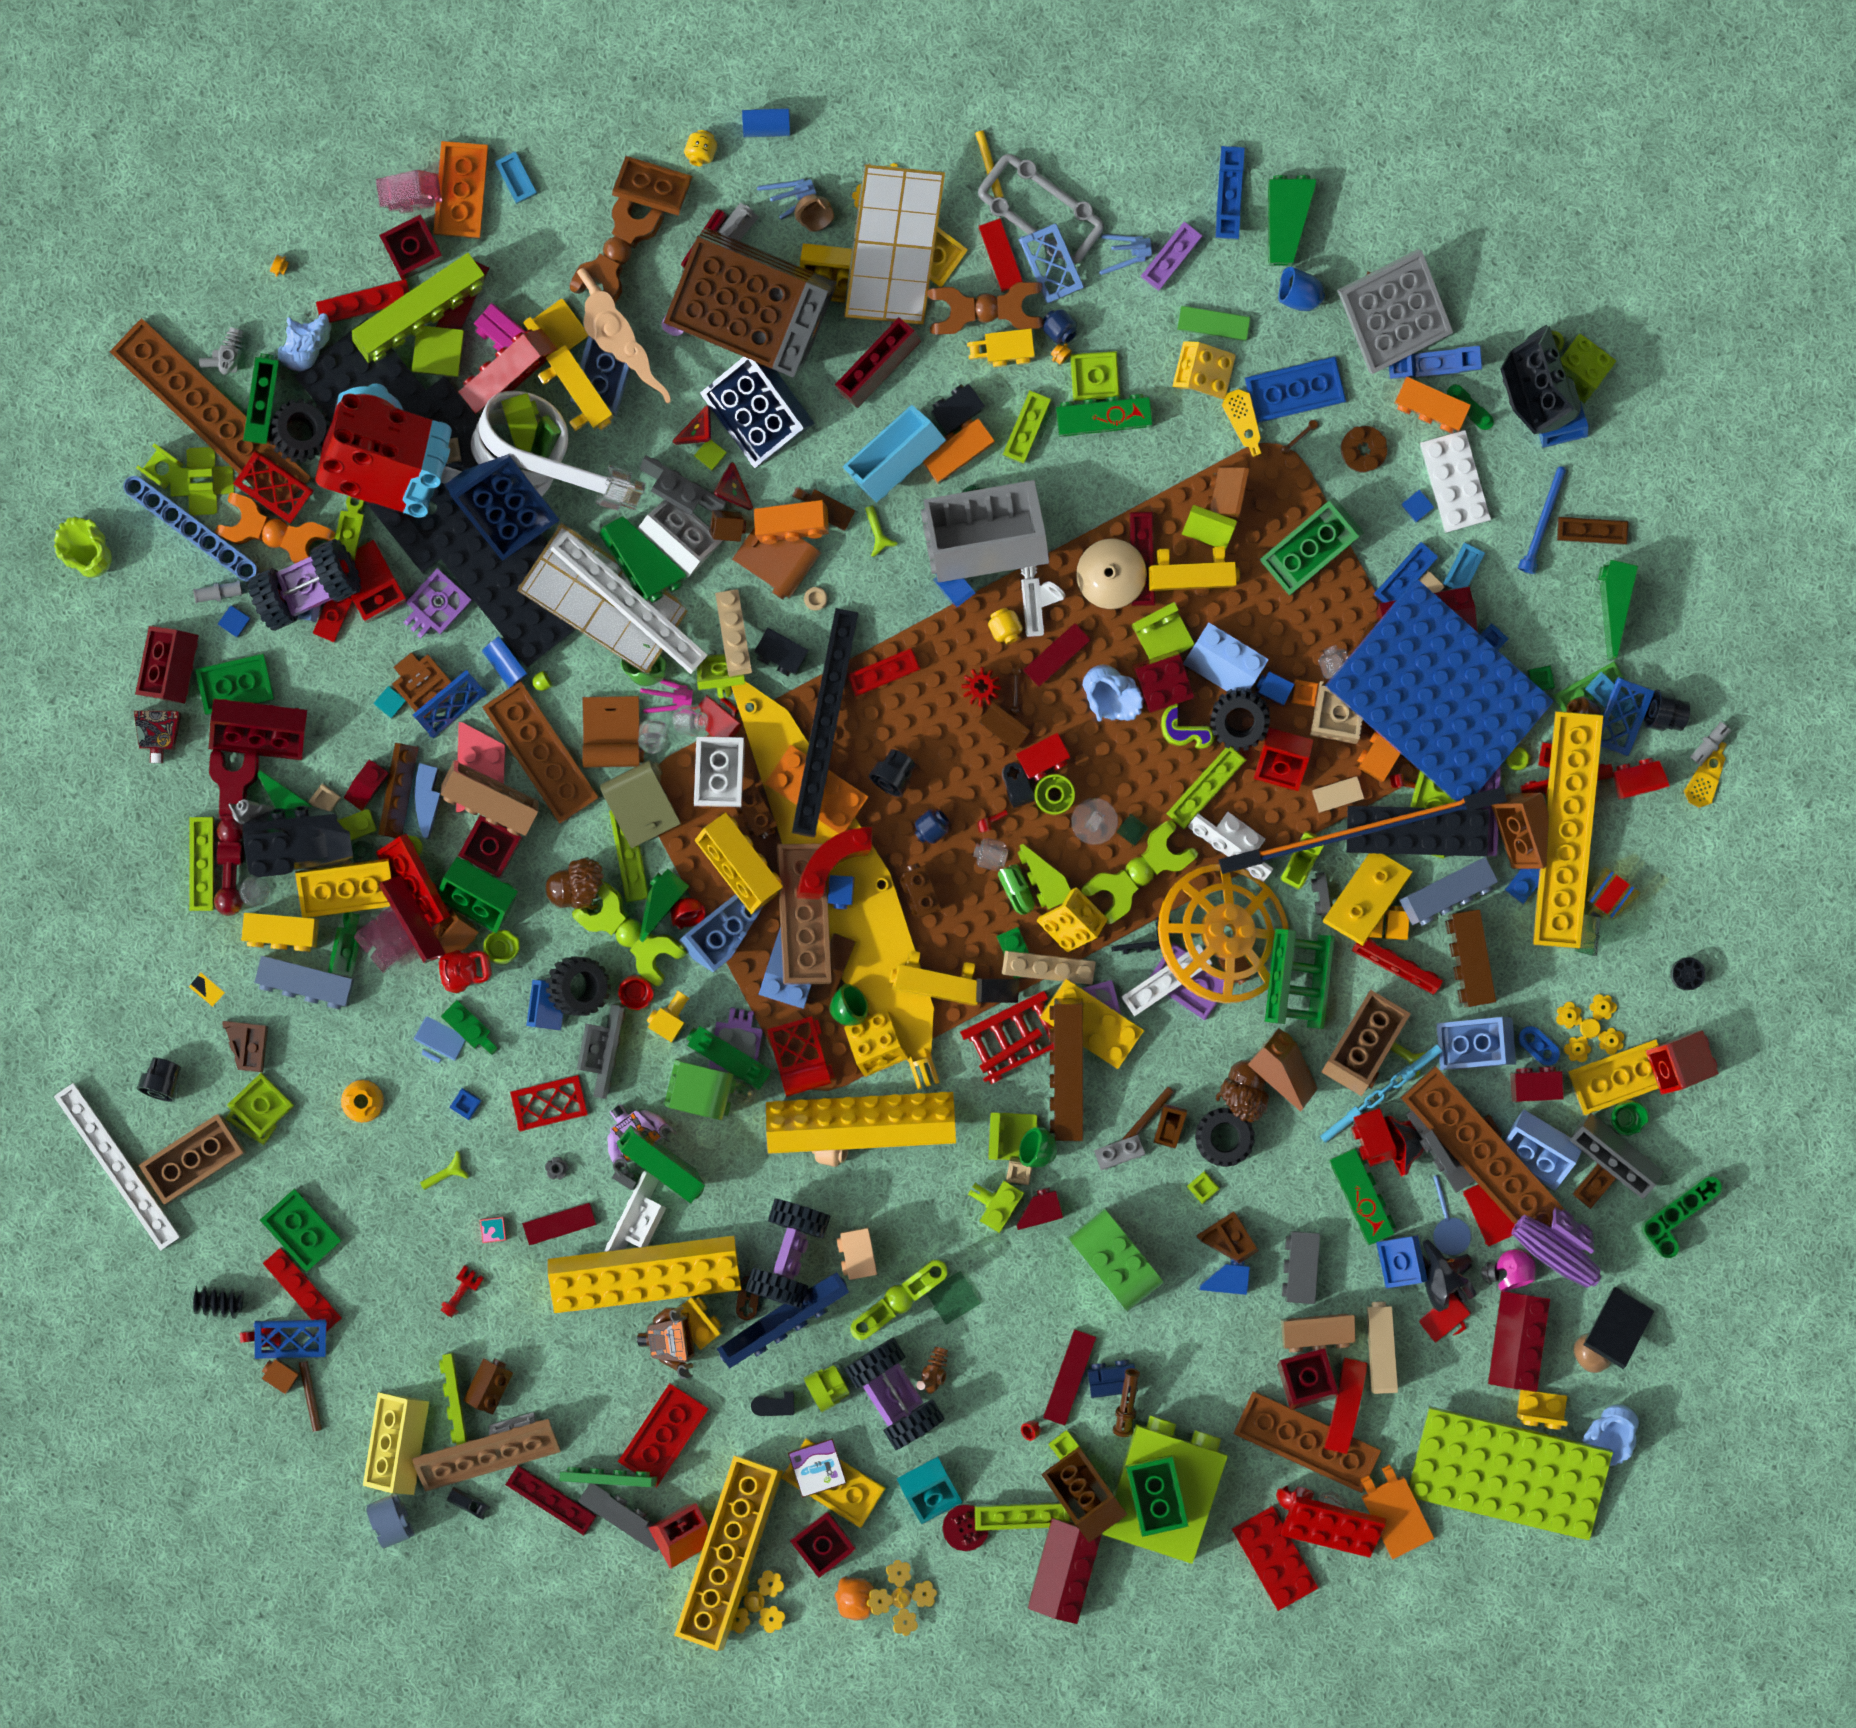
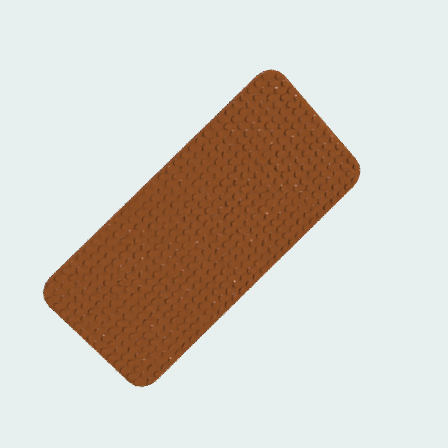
[652,442,1420,1091]

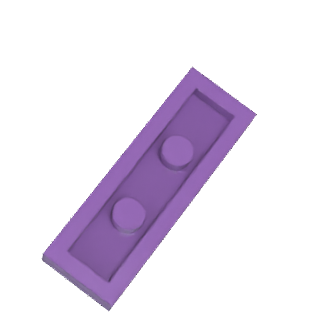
[1140,222,1202,292]

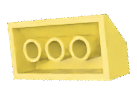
[363,1392,429,1495]

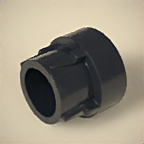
[1644,689,1690,731]
[869,749,916,797]
[137,1057,181,1102]

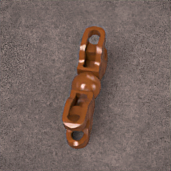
[570,198,664,304]
[927,282,1044,334]

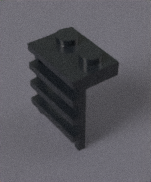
[1111,917,1173,955]

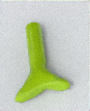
[865,505,898,557]
[1390,1042,1428,1078]
[420,1151,469,1190]

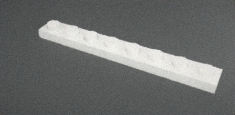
[550,531,708,674]
[54,1083,181,1251]

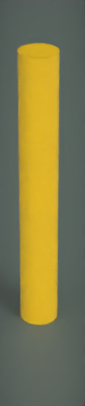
[975,130,1004,198]

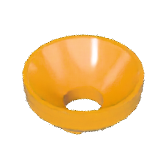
[341,1080,384,1123]

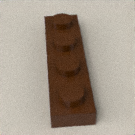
[378,743,419,838]

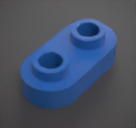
[1518,1026,1560,1066]

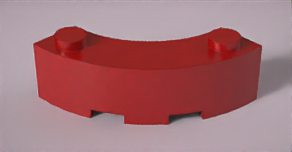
[796,827,872,900]

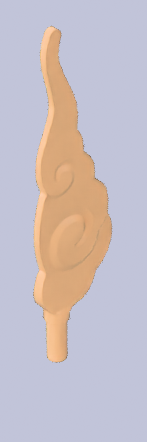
[577,267,671,404]

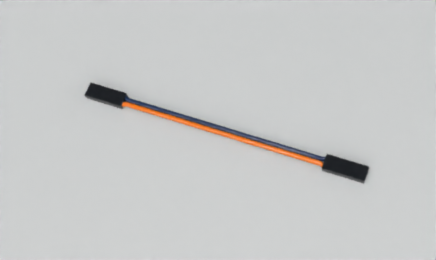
[1218,787,1507,874]

